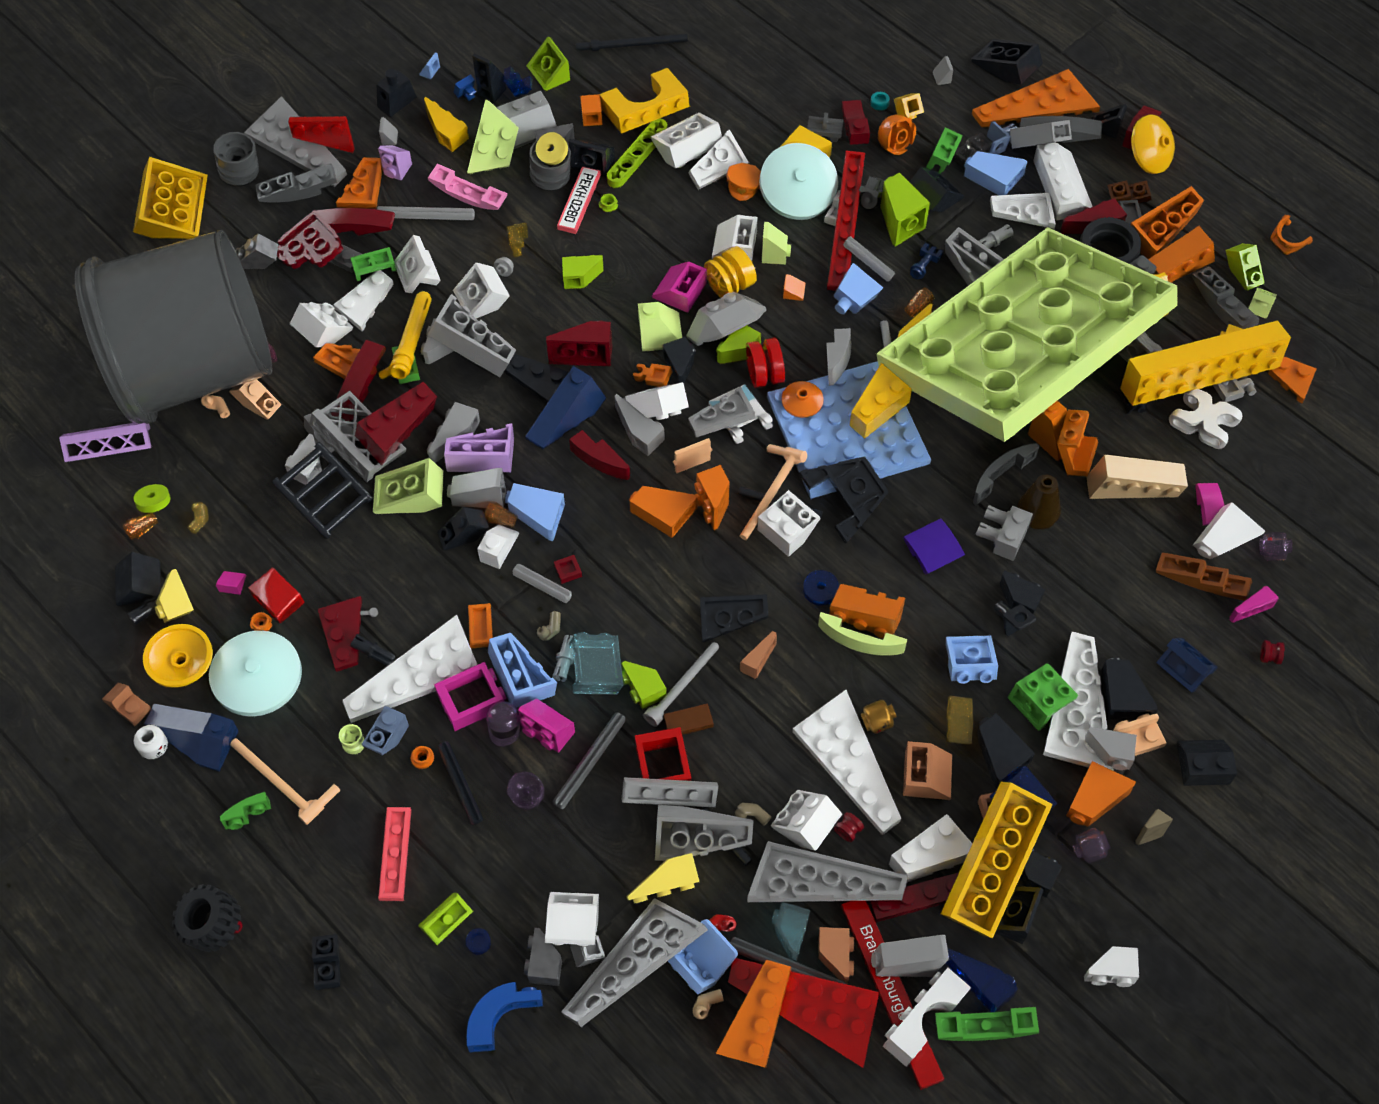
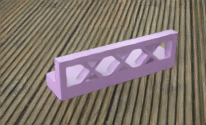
[59,422,151,462]

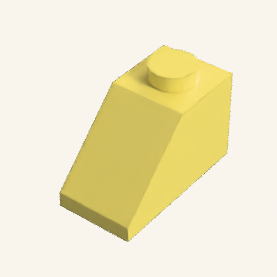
[155,569,194,623]

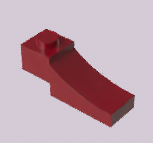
[842,100,870,145]

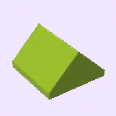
[527,37,570,91]

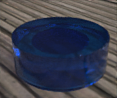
[466,928,491,955]

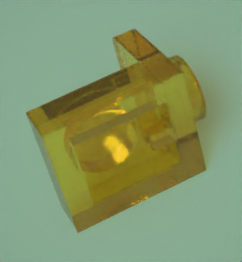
[507,223,528,257]

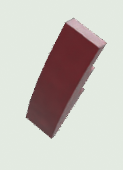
[316,208,396,235]
[331,340,386,422]

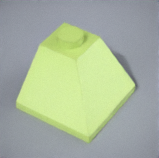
[638,302,682,352]

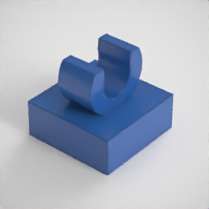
[454,74,476,101]

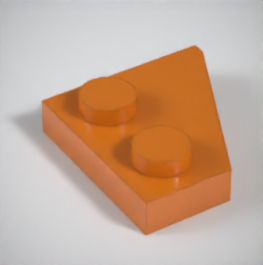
[313,343,360,379]
[1268,357,1316,403]

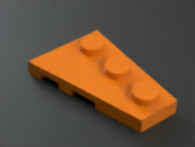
[336,157,383,209]

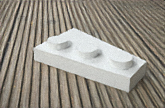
[689,130,749,190]

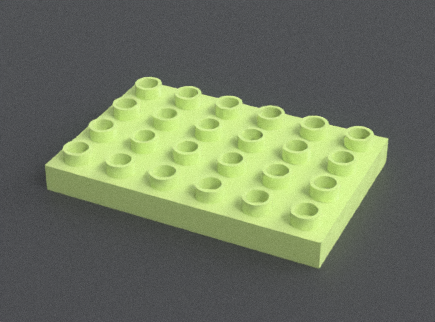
[877,227,1177,442]

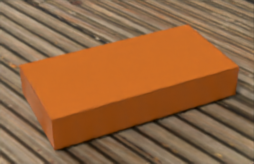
[468,603,493,649]

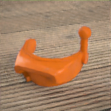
[1270,215,1313,255]

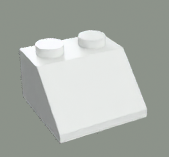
[453,263,509,318]
[625,382,689,420]

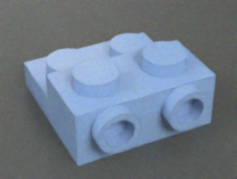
[946,636,998,684]

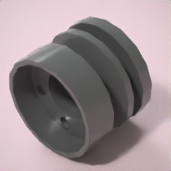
[214,132,259,185]
[530,139,571,190]

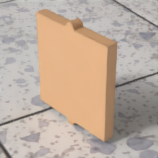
[673,438,712,473]

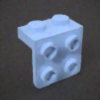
[668,919,738,994]

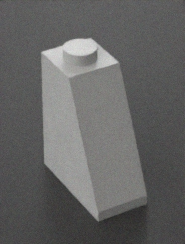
[1010,120,1072,149]
[447,468,506,509]
[871,935,949,977]

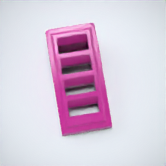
[1229,586,1279,623]

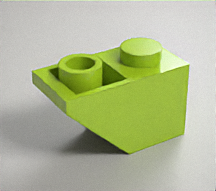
[1226,243,1265,290]
[562,255,604,289]
[716,325,761,364]
[620,661,667,709]

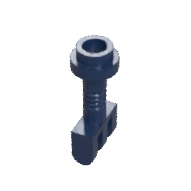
[910,243,944,280]

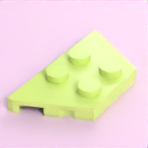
[467,100,519,174]

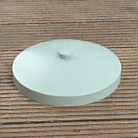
[759,143,838,220]
[209,631,302,716]

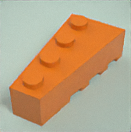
[1131,186,1204,259]
[716,960,791,1067]

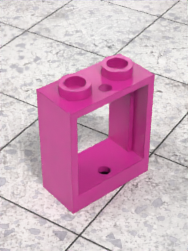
[434,662,507,731]

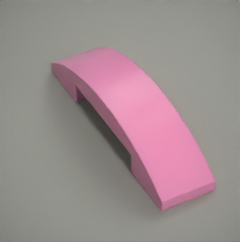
[428,164,507,210]

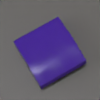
[903,518,965,575]

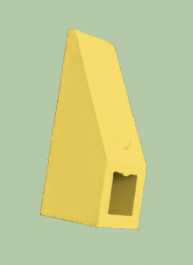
[627,853,699,903]

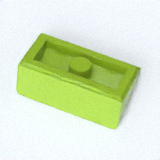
[418,893,473,945]

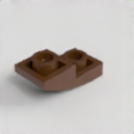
[1107,180,1152,203]

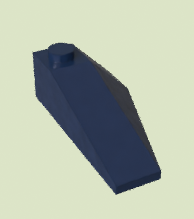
[525,366,606,449]
[144,704,238,772]

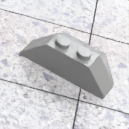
[687,292,766,346]

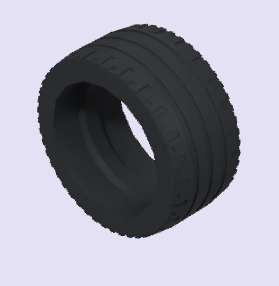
[1079,217,1141,264]

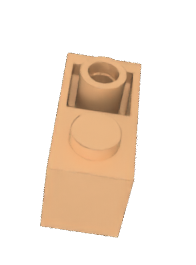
[229,379,282,420]

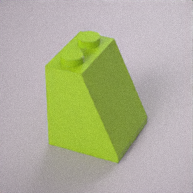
[881,173,930,247]

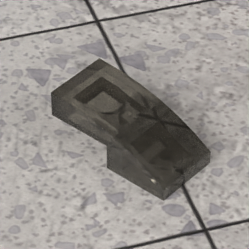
[953,133,993,168]

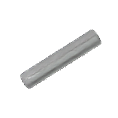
[843,237,895,281]
[512,564,572,603]

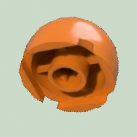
[878,114,916,155]

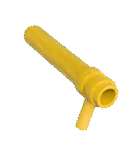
[379,291,432,379]

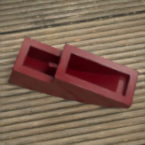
[569,430,630,480]

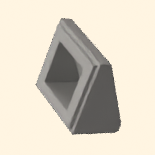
[933,56,953,85]
[379,117,398,145]
[570,935,606,967]

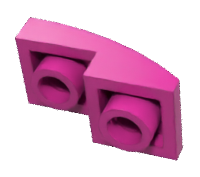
[1196,483,1224,526]

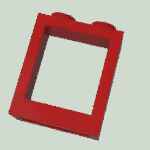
[635,727,691,781]

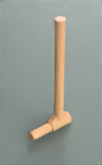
[740,444,807,540]
[230,738,340,825]

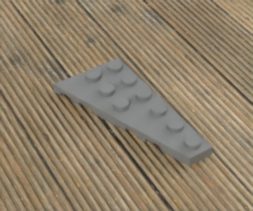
[561,898,708,1027]

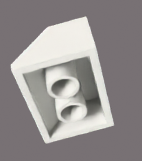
[651,113,722,168]

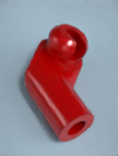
[709,914,736,932]

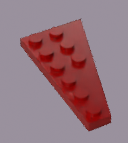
[728,958,879,1068]

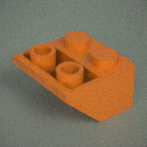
[694,465,729,530]

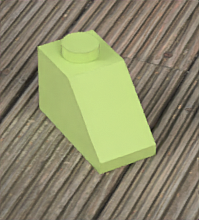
[762,222,791,265]

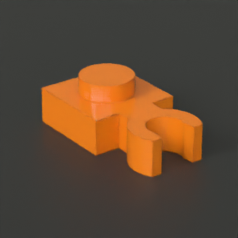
[633,363,672,387]

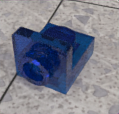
[504,66,532,97]

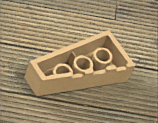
[1086,455,1188,499]

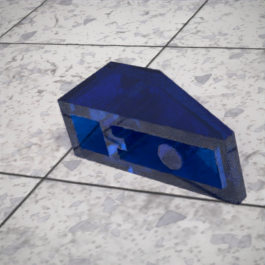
[946,949,1018,1012]

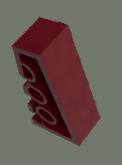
[354,382,437,466]

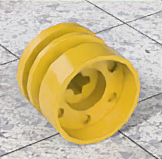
[704,246,757,298]

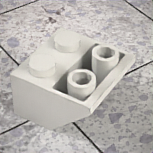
[712,215,757,262]
[290,302,353,347]
[757,490,820,557]
[771,790,842,851]
[545,892,599,946]

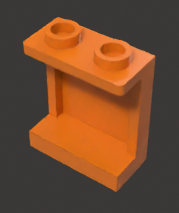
[1057,409,1098,476]

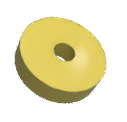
[536,132,568,165]

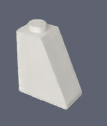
[1193,503,1265,559]

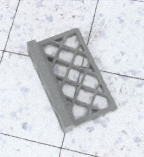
[310,391,406,482]

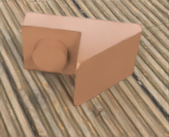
[102,683,151,726]

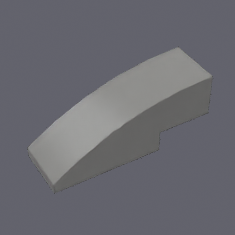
[827,328,851,386]

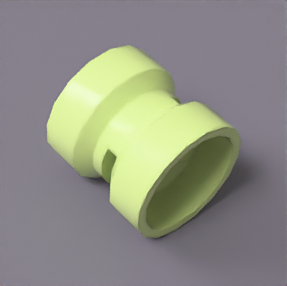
[339,724,364,754]

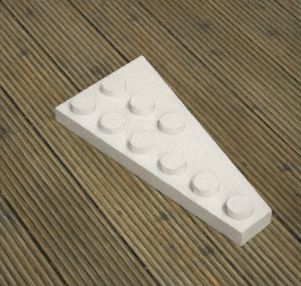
[1043,632,1114,771]
[793,690,901,835]

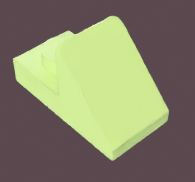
[1248,287,1277,318]

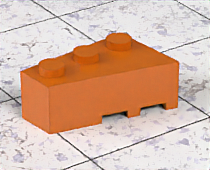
[1148,226,1215,283]

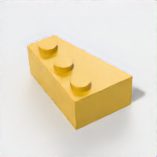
[850,363,912,439]

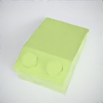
[373,458,443,514]

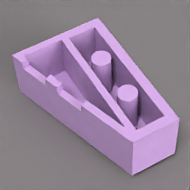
[444,423,514,472]

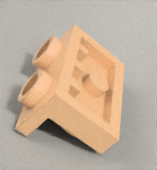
[1113,714,1166,756]

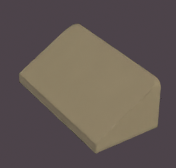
[1135,809,1173,845]

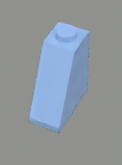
[964,151,1027,196]
[505,483,565,541]

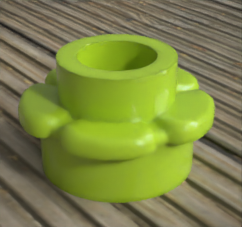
[599,194,618,212]

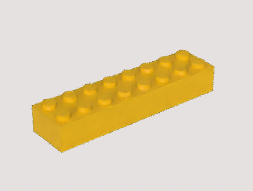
[1120,320,1291,406]

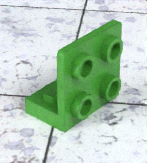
[1008,664,1078,731]

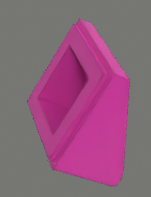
[216,571,246,595]

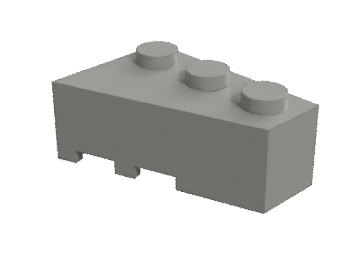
[945,227,1004,286]

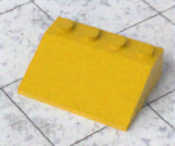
[133,157,208,239]

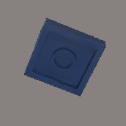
[1156,638,1218,692]

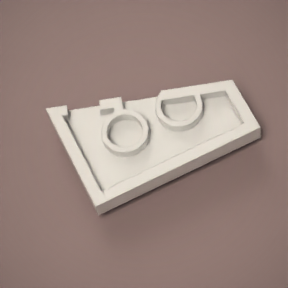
[990,193,1056,229]
[334,270,394,331]

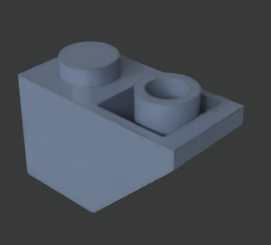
[362,706,409,755]

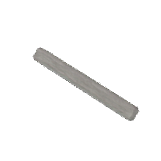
[377,206,475,220]

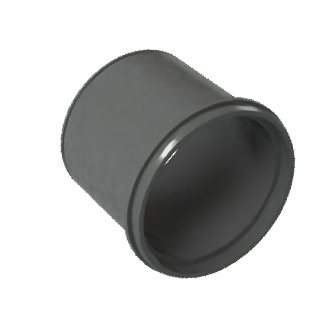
[75,230,272,424]

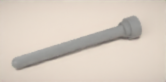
[643,642,719,727]

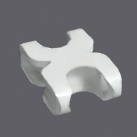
[1169,389,1242,449]

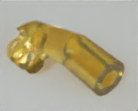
[187,502,209,534]

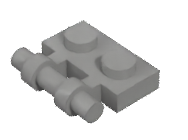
[1213,376,1257,402]

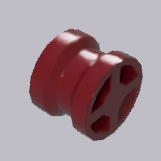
[1260,640,1285,665]
[834,812,864,842]

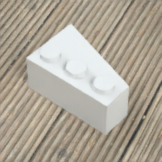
[889,814,972,882]

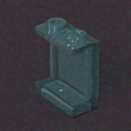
[569,632,623,694]

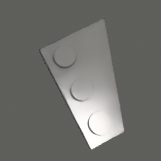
[688,386,756,437]

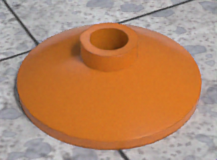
[781,381,824,418]

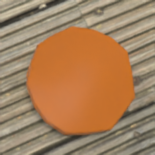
[727,163,761,201]

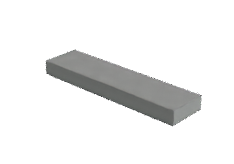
[621,777,718,807]

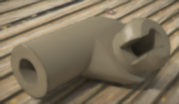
[537,611,561,641]
[735,803,771,825]

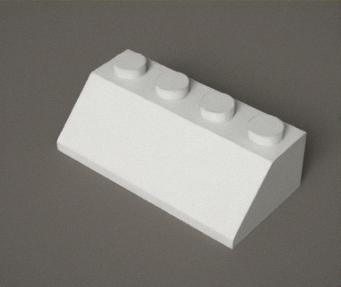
[1034,142,1093,220]

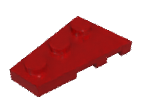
[288,116,355,153]

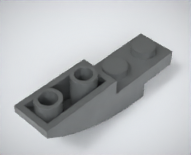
[255,164,337,202]
[1192,266,1259,329]

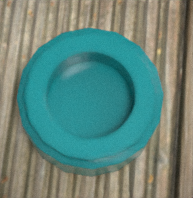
[870,92,890,111]

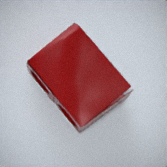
[248,568,304,624]

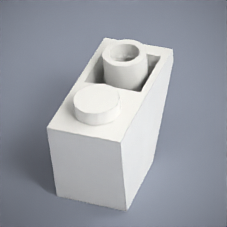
[285,434,322,485]
[1084,946,1139,987]

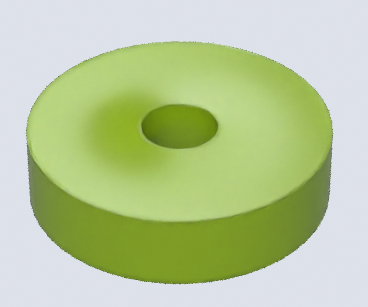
[134,484,171,513]

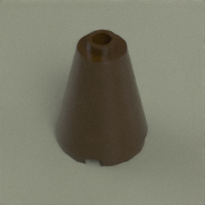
[1017,475,1061,529]

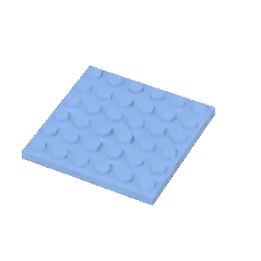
[767,361,931,499]

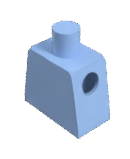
[833,263,883,314]

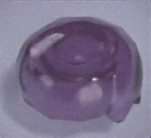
[507,771,545,810]

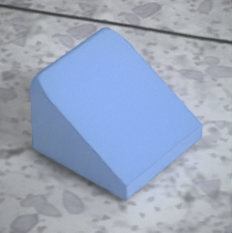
[419,53,440,79]

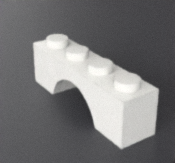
[883,968,971,1066]

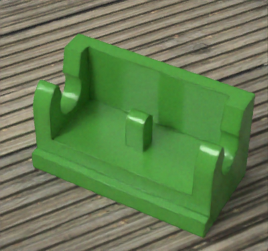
[926,127,963,173]
[350,247,396,281]

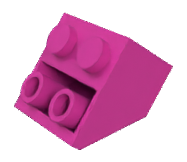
[652,262,707,313]
[518,699,575,753]

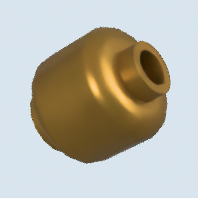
[861,700,897,734]

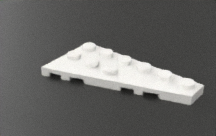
[343,615,477,723]

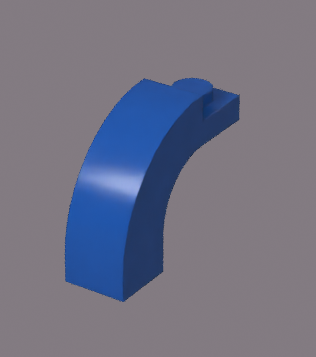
[467,982,543,1052]

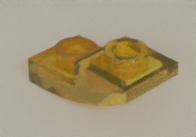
[946,696,973,744]

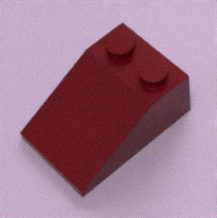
[546,321,612,366]

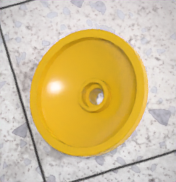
[1131,115,1175,174]
[143,624,213,687]

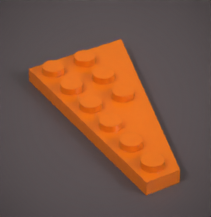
[972,69,1100,127]

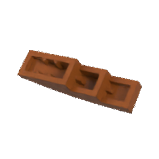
[1156,553,1252,601]

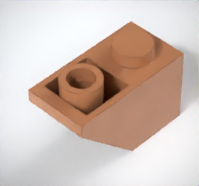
[818,927,854,984]

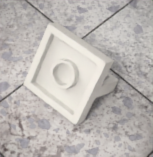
[394,235,440,293]

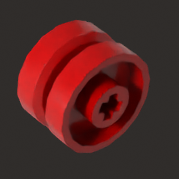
[746,337,785,388]

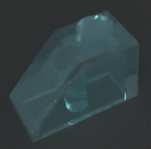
[772,902,810,962]

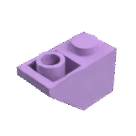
[378,145,412,180]

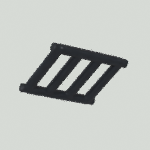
[272,442,373,539]

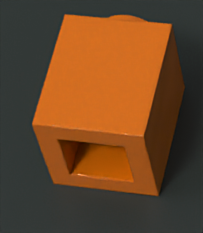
[581,94,602,126]

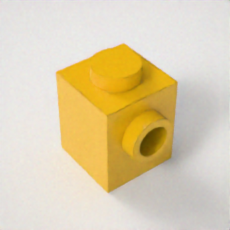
[894,93,924,119]

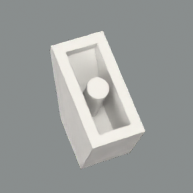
[477,525,519,569]

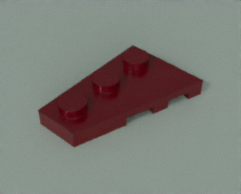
[318,596,362,672]

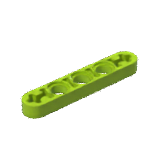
[607,118,667,188]

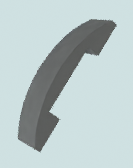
[973,443,1039,505]

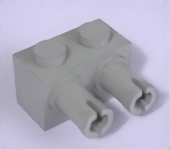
[976,505,1033,561]

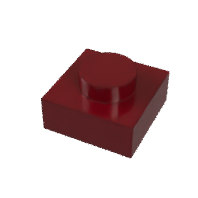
[554,555,582,584]

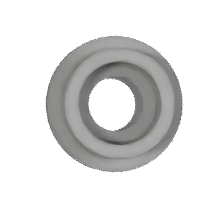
[494,257,514,277]

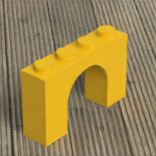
[600,68,690,134]

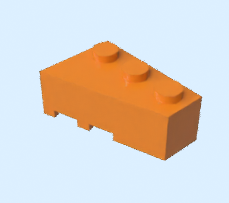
[829,584,905,639]

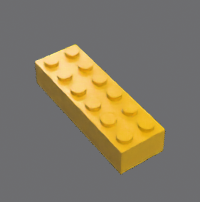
[941,782,1053,938]

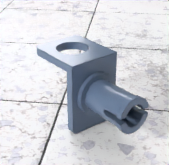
[987,121,1017,155]

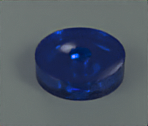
[803,570,839,606]

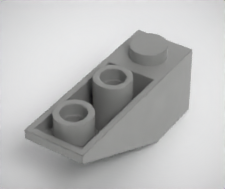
[614,394,665,456]
[427,402,480,463]

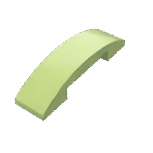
[818,612,907,655]

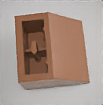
[903,741,952,800]

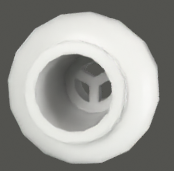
[134,725,168,759]

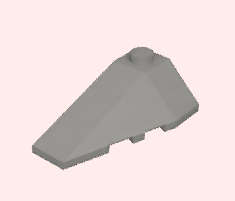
[655,805,753,861]

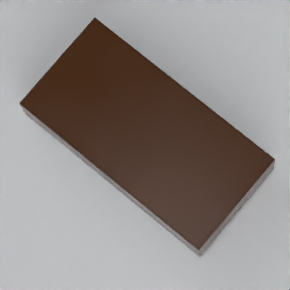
[663,703,714,735]

